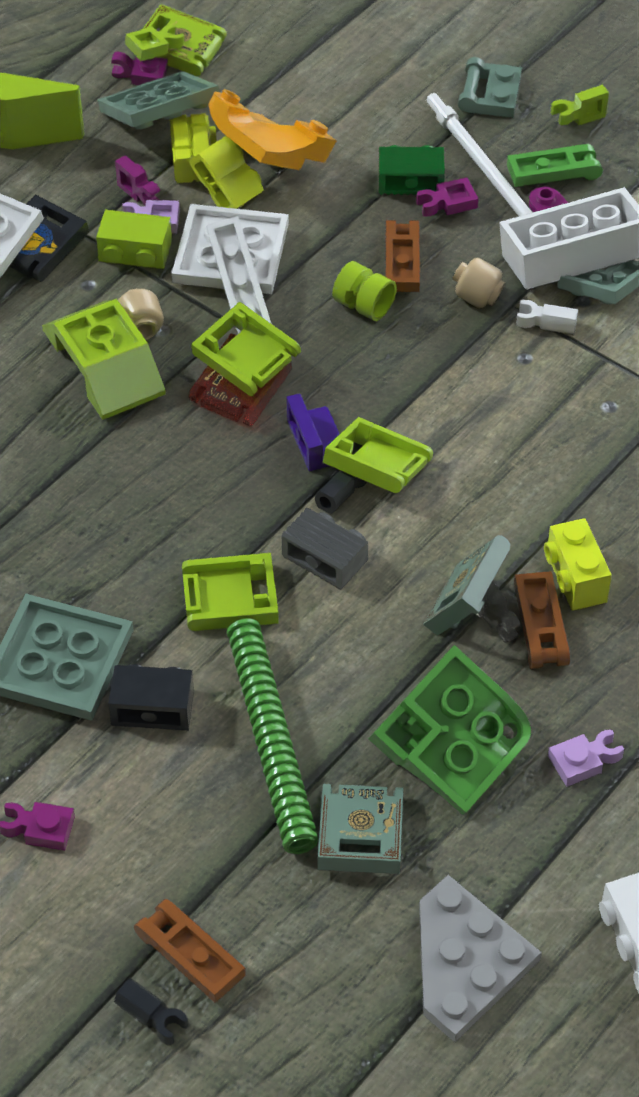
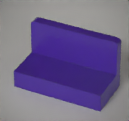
[286,393,340,471]

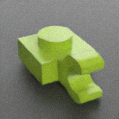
[551,85,609,126]

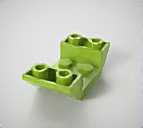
[42,299,166,420]

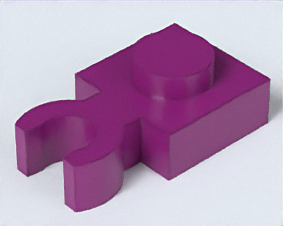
[115,155,160,206]
[416,177,479,217]
[0,802,75,851]

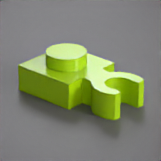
[125,25,184,61]

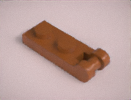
[386,220,420,292]
[514,571,570,669]
[134,899,246,1003]

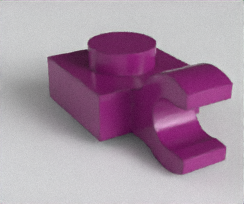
[111,52,168,85]

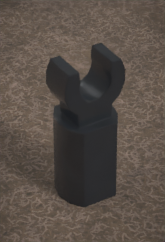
[315,471,367,514]
[114,979,189,1046]

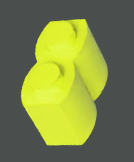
[189,136,264,209]

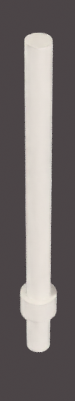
[426,93,533,216]

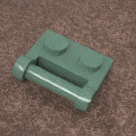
[458,57,522,118]

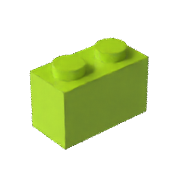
[96,209,172,269]

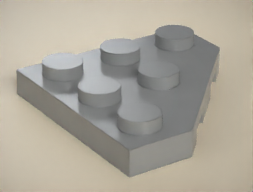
[419,875,541,1042]

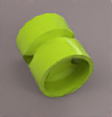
[332,261,397,321]

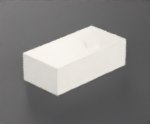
[499,187,639,290]

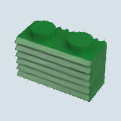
[378,145,445,195]

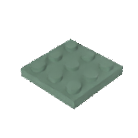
[97,71,220,129]
[0,594,133,721]

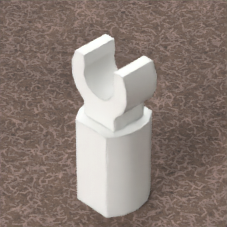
[516,300,578,334]

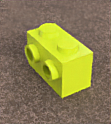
[544,518,612,611]

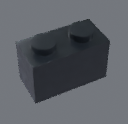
[108,664,194,731]

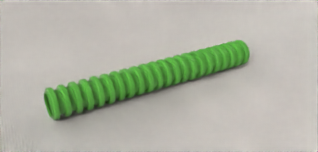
[227,619,319,854]

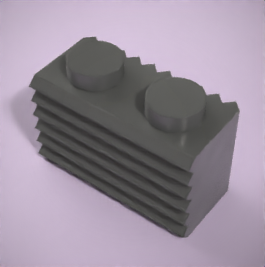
[281,508,368,589]

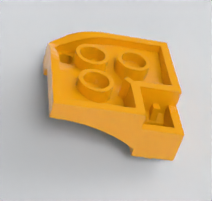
[208,89,337,170]

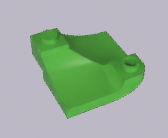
[368,645,531,815]

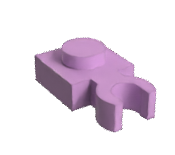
[122,200,180,233]
[548,730,624,787]

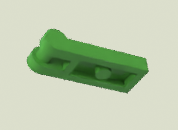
[507,144,603,187]

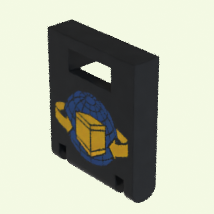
[9,194,89,282]

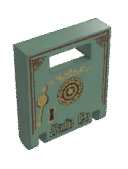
[423,535,510,636]
[318,784,403,874]

